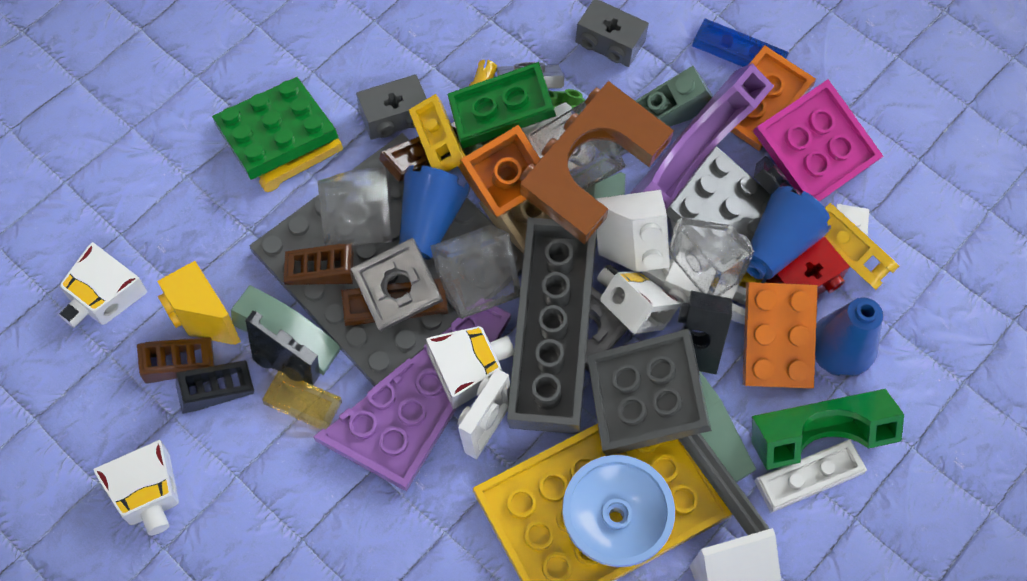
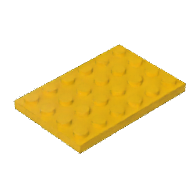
[473,423,733,581]

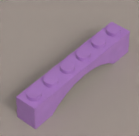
[630,63,774,209]

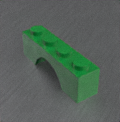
[751,388,904,470]

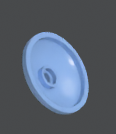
[562,455,675,567]

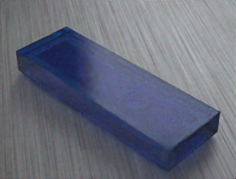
[692,18,789,67]

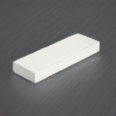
[754,439,867,513]

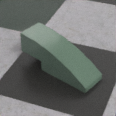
[231,285,341,375]

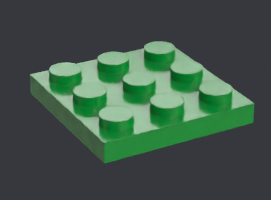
[212,77,339,180]

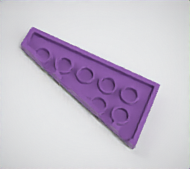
[313,299,511,492]

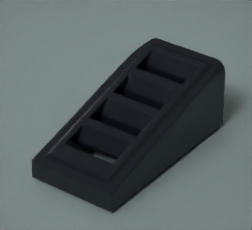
[176,360,254,414]

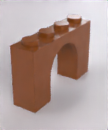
[519,81,674,244]

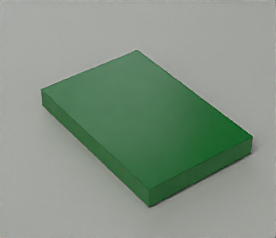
[447,62,556,149]

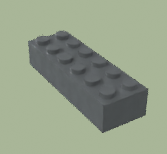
[507,217,597,434]

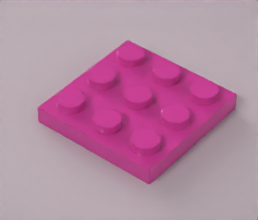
[752,79,884,202]

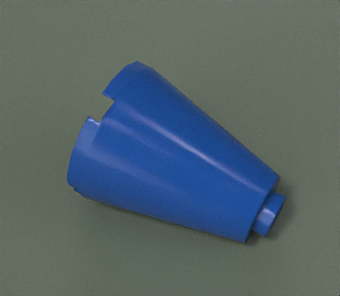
[399,165,470,260]
[743,186,831,279]
[815,297,883,377]

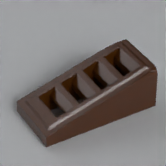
[284,244,354,285]
[137,337,215,384]

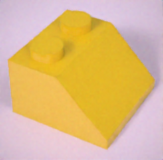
[157,261,241,345]

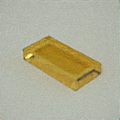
[262,371,342,430]

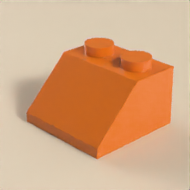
[459,125,541,218]

